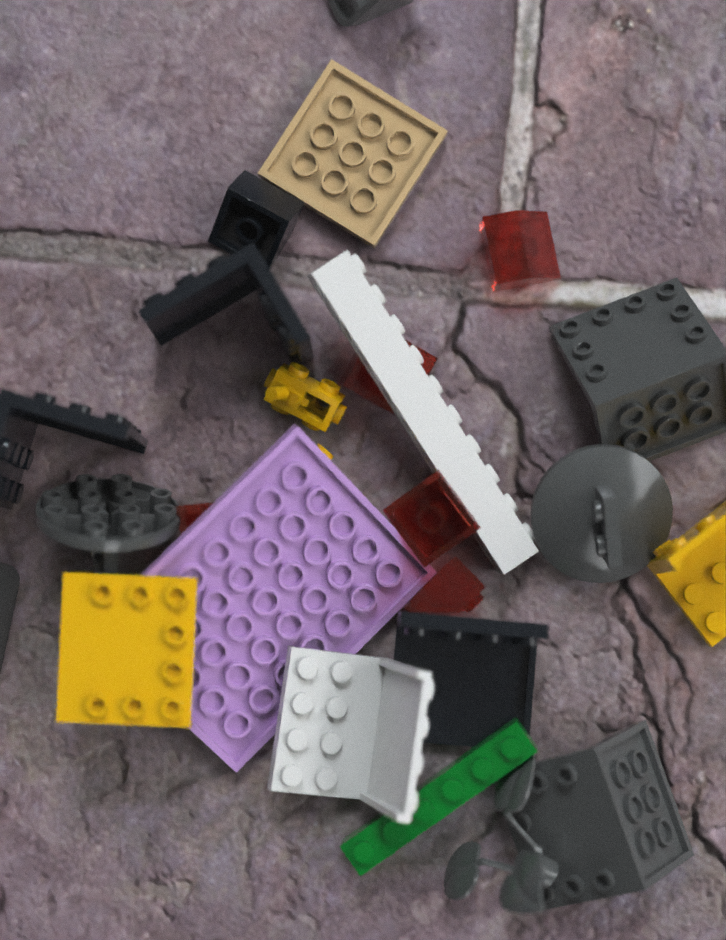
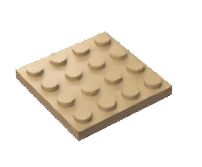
[258,59,448,249]

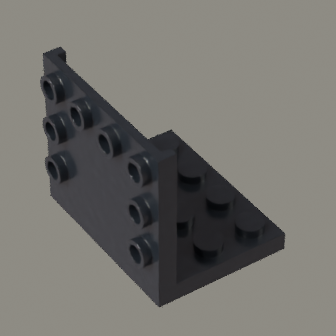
[137,242,314,366]
[0,388,148,510]
[394,611,549,747]

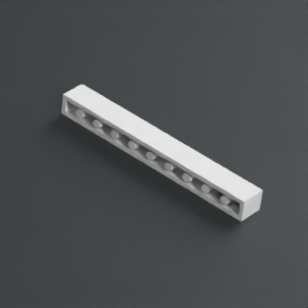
[307,250,539,575]

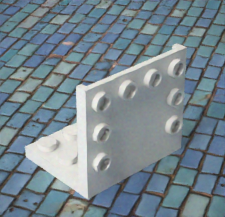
[267,646,434,823]

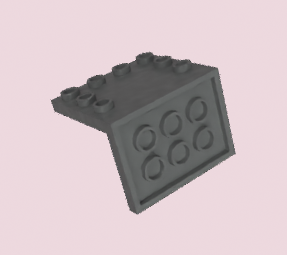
[549,278,726,461]
[494,720,694,910]

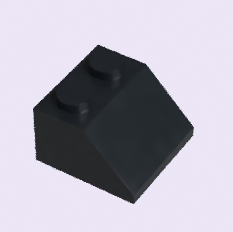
[208,170,305,270]

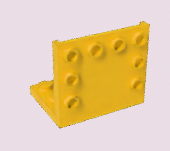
[647,501,726,647]
[56,570,198,728]

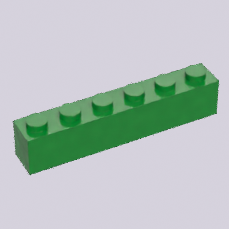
[339,717,538,877]

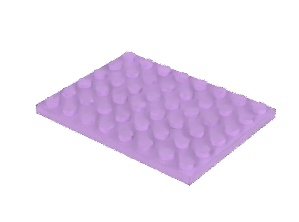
[141,424,437,773]

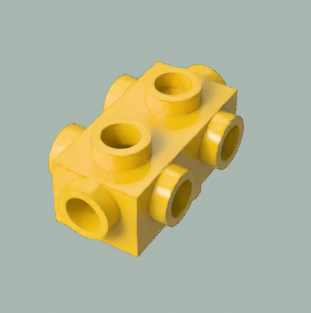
[263,362,347,432]

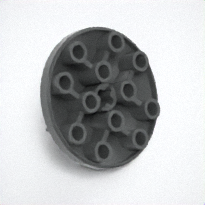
[530,444,673,583]
[35,474,181,574]

